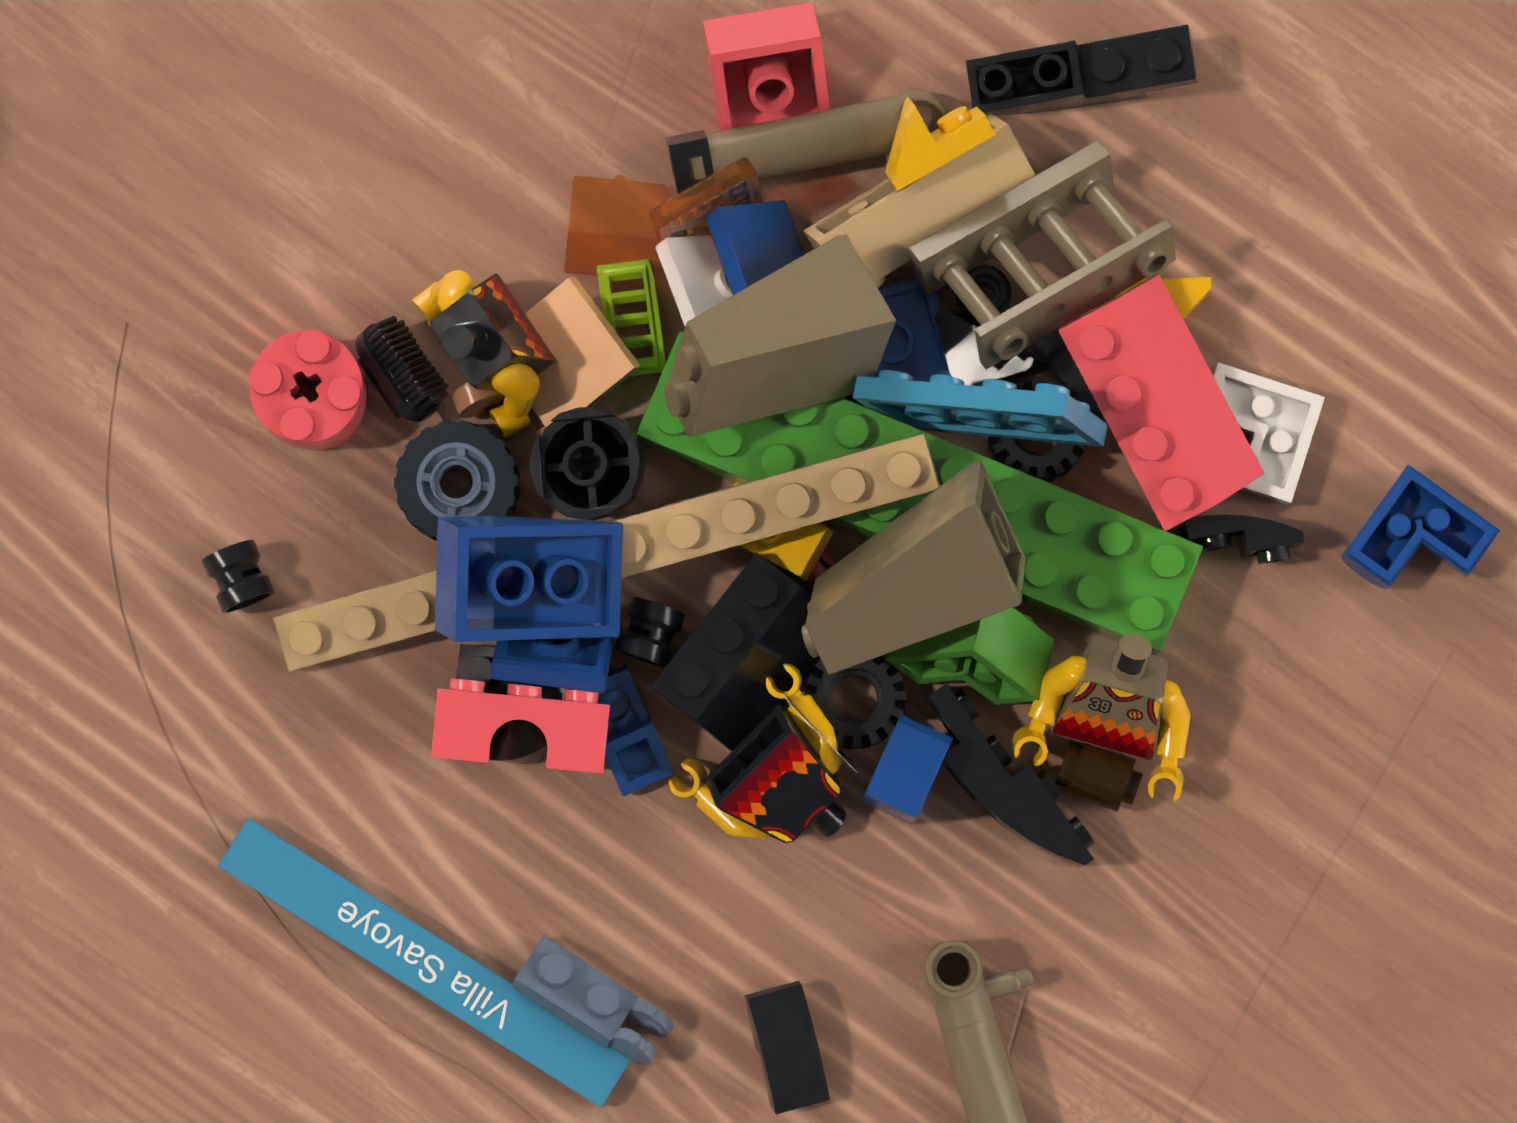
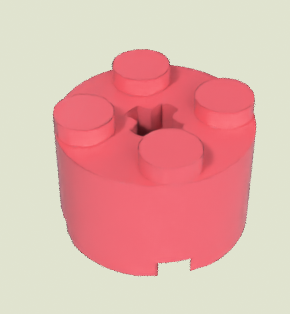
[249,330,368,450]

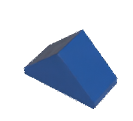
[861,715,953,825]

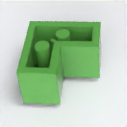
[885,608,1054,705]

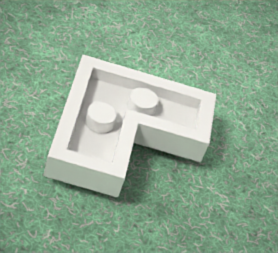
[1213,362,1325,505]

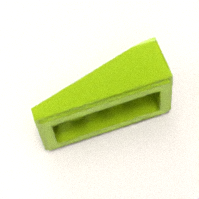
[596,259,666,377]

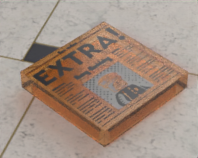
[648,157,763,244]

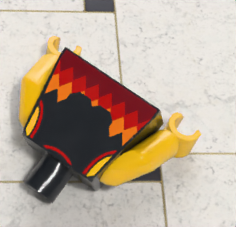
[411,270,557,439]
[669,663,846,843]

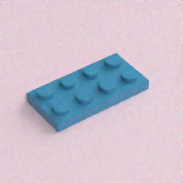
[853,370,1108,447]

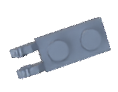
[511,936,674,1066]

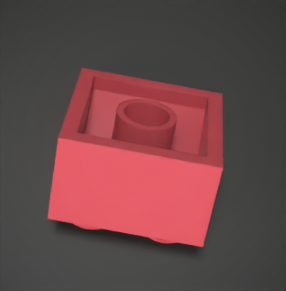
[703,2,830,131]

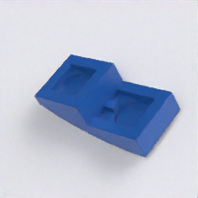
[580,664,675,796]

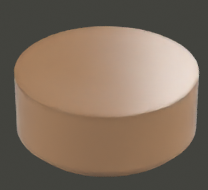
[452,382,505,418]

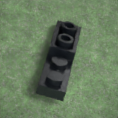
[966,24,1198,116]
[925,683,1095,867]

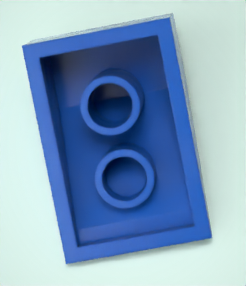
[435,516,623,642]

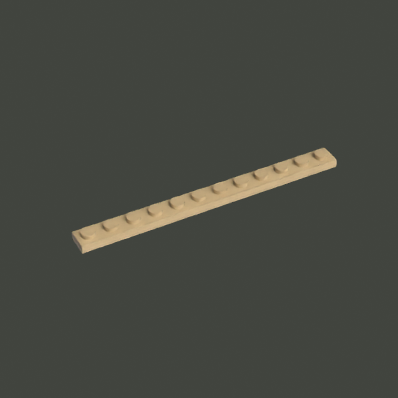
[273,432,940,672]

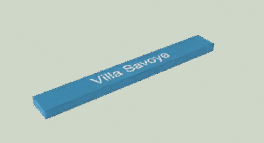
[218,818,631,1107]

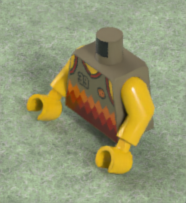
[1012,634,1190,802]

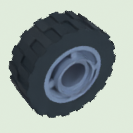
[394,420,520,541]

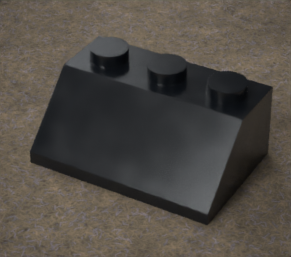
[651,552,820,752]

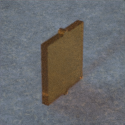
[564,175,665,281]

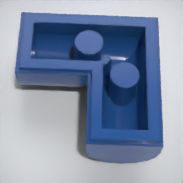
[1341,464,1500,589]

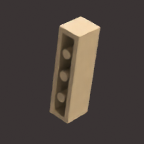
[803,114,1036,288]

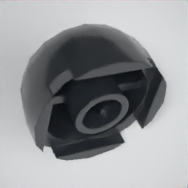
[530,407,646,521]

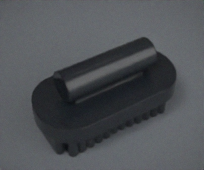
[355,316,448,422]

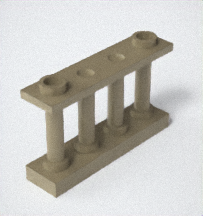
[909,141,1176,369]

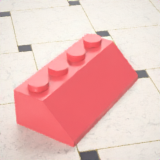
[1058,274,1265,531]

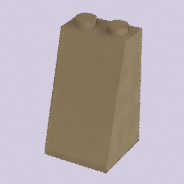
[664,234,896,437]
[802,460,1026,675]

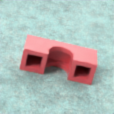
[431,678,610,774]

